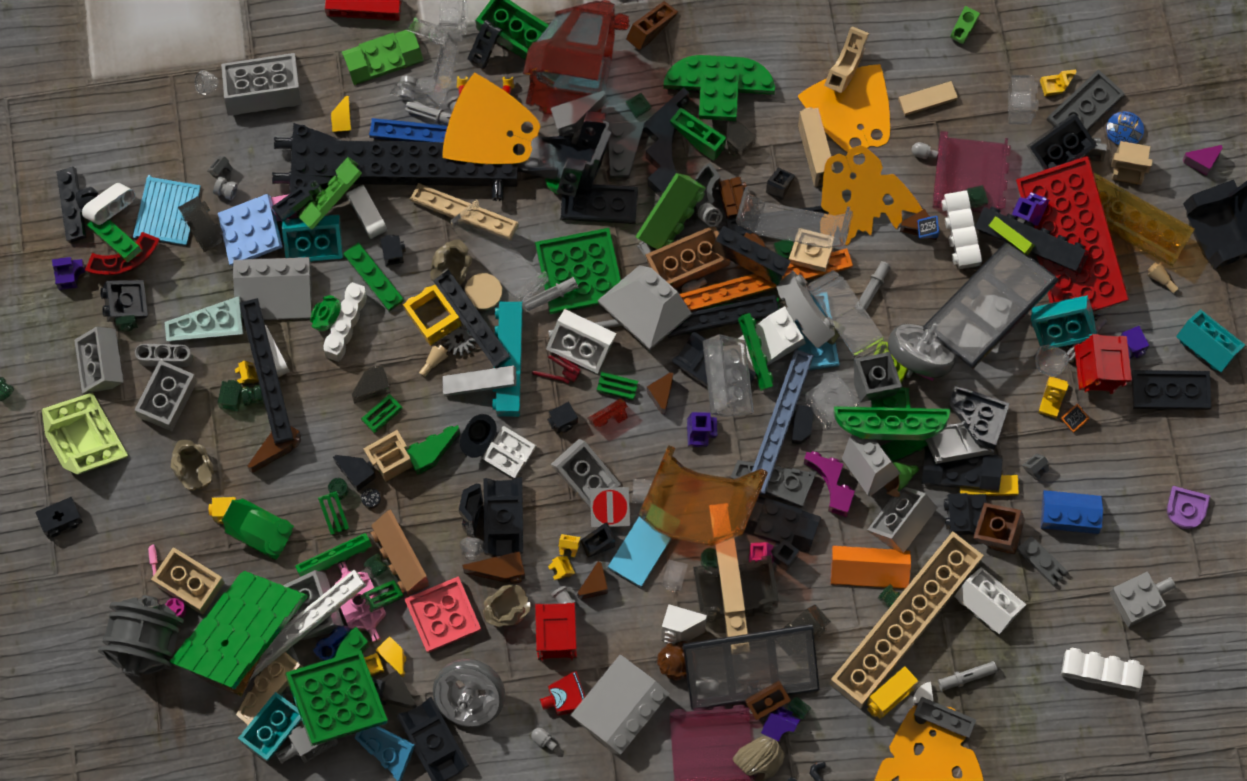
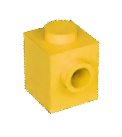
[209,497,236,524]

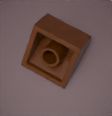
[974,503,1025,554]

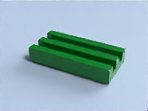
[597,372,638,401]
[361,394,403,434]
[318,491,349,535]
[361,580,404,612]

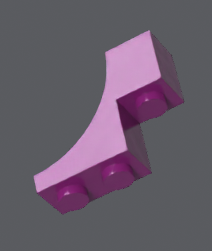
[803,451,855,517]

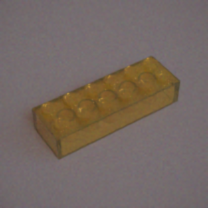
[1094,173,1195,267]

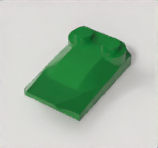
[222,498,294,560]

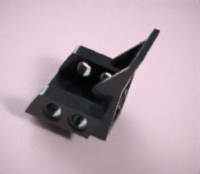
[518,111,611,197]
[1183,179,1247,270]

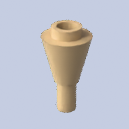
[1147,262,1178,293]
[419,344,448,377]

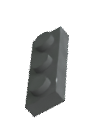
[913,697,976,739]

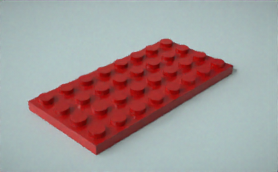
[1016,156,1129,312]

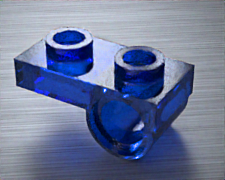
[313,625,351,661]

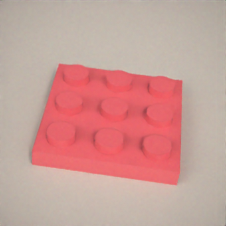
[404,576,481,653]

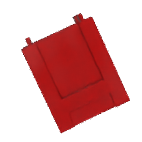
[1074,334,1132,394]
[535,603,577,662]

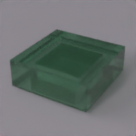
[626,92,651,118]

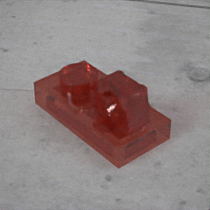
[588,399,628,427]

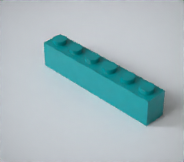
[492,301,523,417]

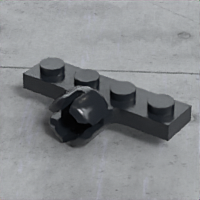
[56,166,99,243]

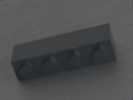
[711,226,791,285]

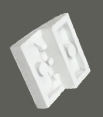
[482,426,537,478]

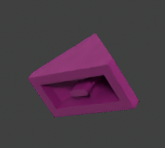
[1182,145,1223,176]

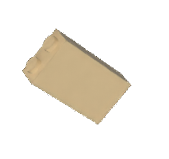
[798,107,835,187]

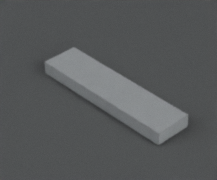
[443,366,516,396]

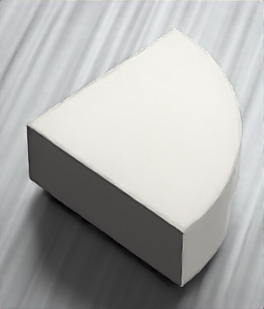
[913,682,933,705]

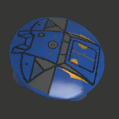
[1106,111,1144,145]

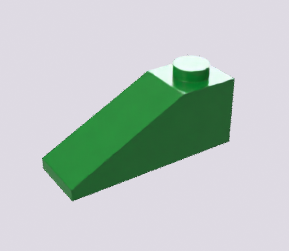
[670,108,726,161]

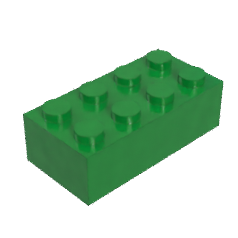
[475,0,558,67]

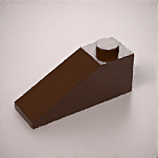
[626,1,678,50]
[247,426,301,473]
[462,552,525,584]

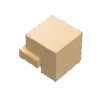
[1111,141,1152,185]
[363,430,412,482]

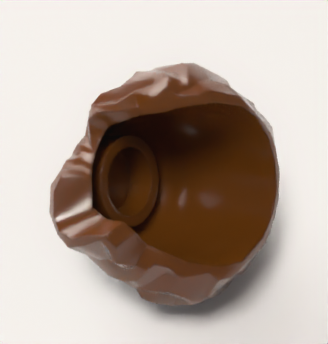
[657,641,698,680]

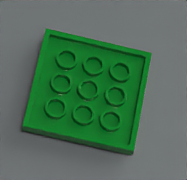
[535,228,621,314]
[285,650,388,746]

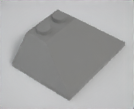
[598,265,692,350]

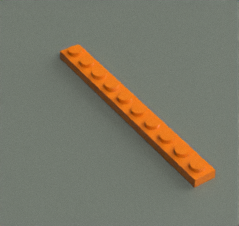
[679,248,853,312]

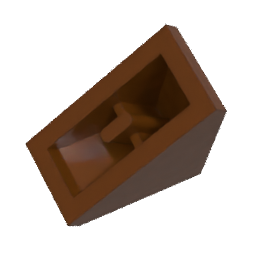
[900,209,937,240]
[647,373,673,415]
[577,561,608,600]

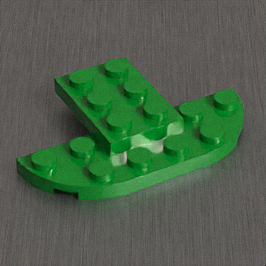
[663,55,775,121]
[833,388,950,441]

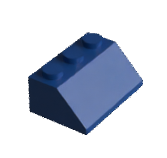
[1041,490,1103,534]

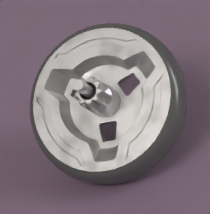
[888,323,956,378]
[433,659,505,727]

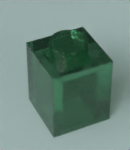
[217,380,243,411]

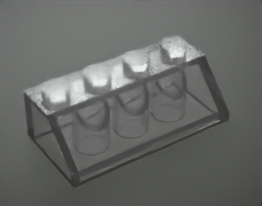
[703,334,754,417]

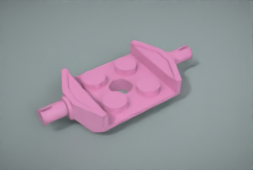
[335,562,386,642]

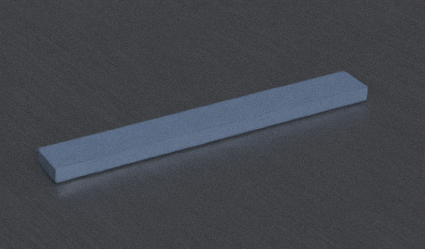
[746,349,814,495]

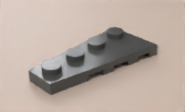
[730,460,817,508]

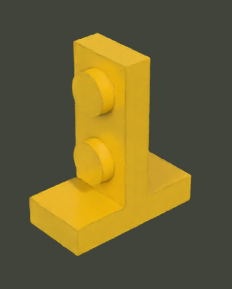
[1038,376,1068,418]

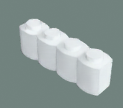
[941,190,982,270]
[324,282,367,362]
[1061,648,1144,692]

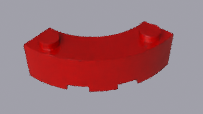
[85,232,160,276]

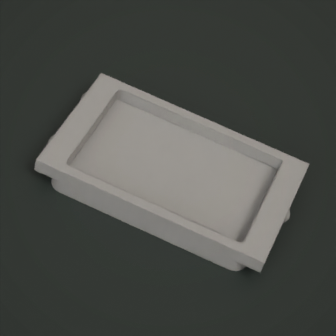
[925,423,994,464]

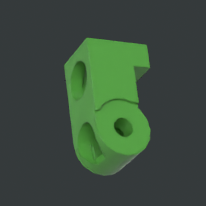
[950,6,980,44]

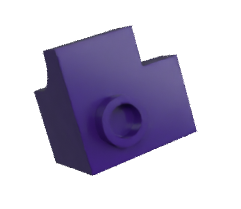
[1012,192,1050,226]
[52,257,86,290]
[687,412,717,447]
[761,707,801,742]

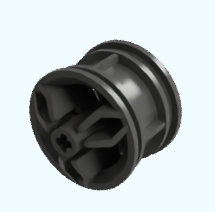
[98,595,184,677]

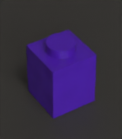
[1121,326,1149,359]

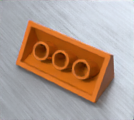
[830,546,911,589]

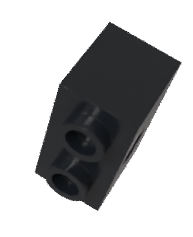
[35,497,83,537]

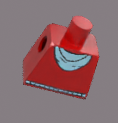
[540,671,585,715]

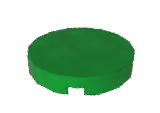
[310,295,341,332]

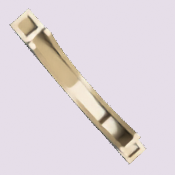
[709,504,750,654]

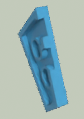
[355,726,415,781]

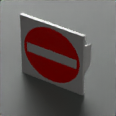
[590,487,630,527]

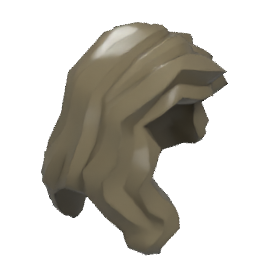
[430,239,472,285]
[171,440,213,491]
[483,585,531,627]
[733,736,785,781]

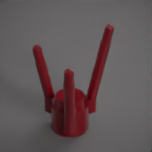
[532,352,581,384]

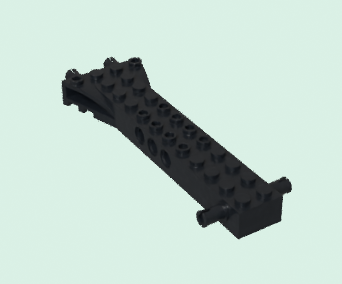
[272,123,518,201]

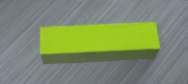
[988,216,1035,255]

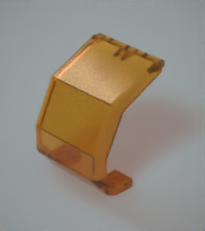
[638,445,768,546]

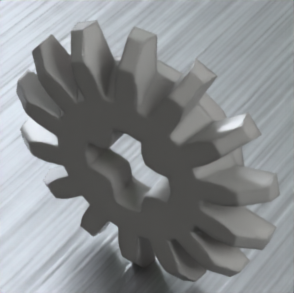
[443,325,476,356]

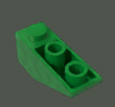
[406,425,460,475]

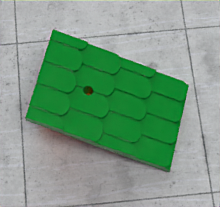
[170,571,309,697]

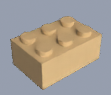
[151,547,225,615]

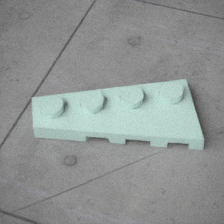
[165,296,243,341]

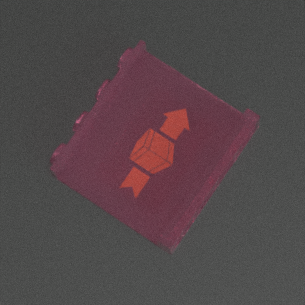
[932,131,1011,213]
[670,705,754,781]

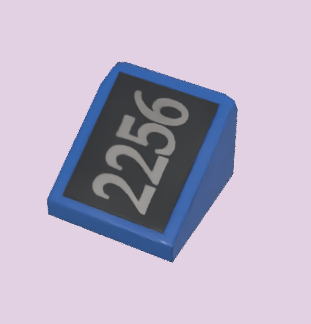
[917,216,939,239]

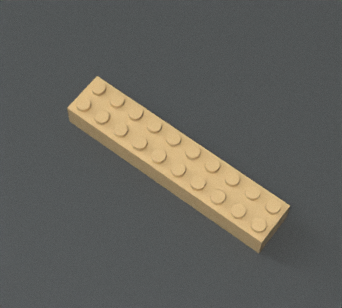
[830,532,984,709]

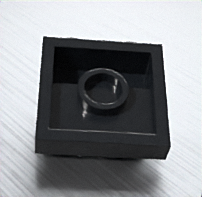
[100,280,148,322]
[943,493,986,535]

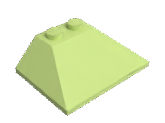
[42,392,128,475]

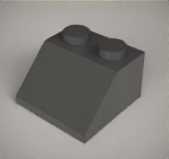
[854,352,902,402]

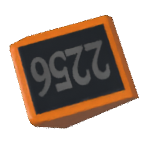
[1061,404,1089,433]

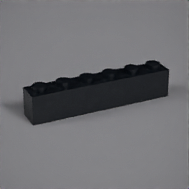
[975,206,1090,274]

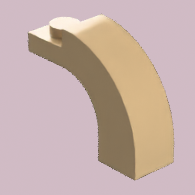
[824,26,869,93]

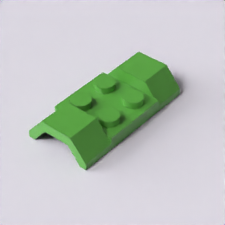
[342,28,424,85]
[298,157,362,230]

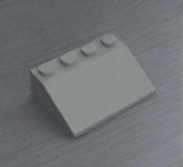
[221,53,302,116]
[233,257,312,321]
[570,655,670,755]

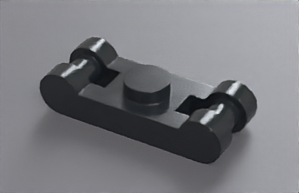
[467,20,502,69]

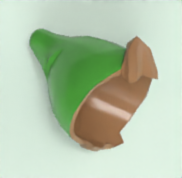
[884,462,919,497]

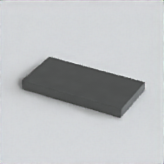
[1046,69,1125,131]

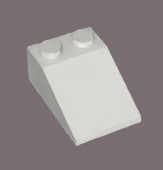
[737,306,806,366]

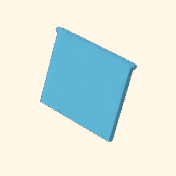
[133,175,201,246]

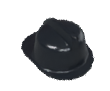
[460,414,497,458]

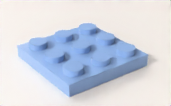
[218,194,282,266]

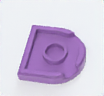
[1167,486,1210,529]

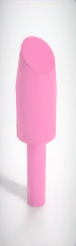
[148,544,158,576]

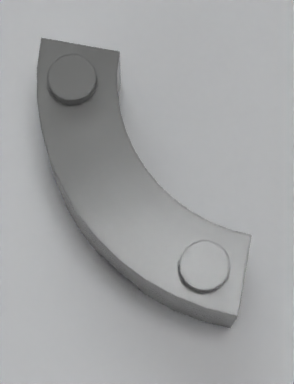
[776,271,835,348]

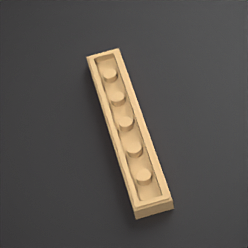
[410,183,519,241]

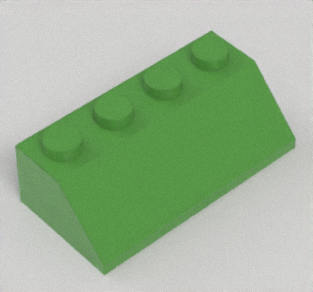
[635,173,706,249]

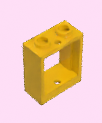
[403,284,462,346]
[867,666,918,719]

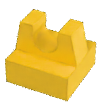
[235,361,259,385]
[558,534,581,557]
[548,556,575,580]

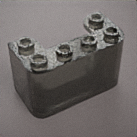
[693,555,779,623]

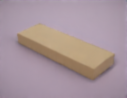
[898,81,958,116]

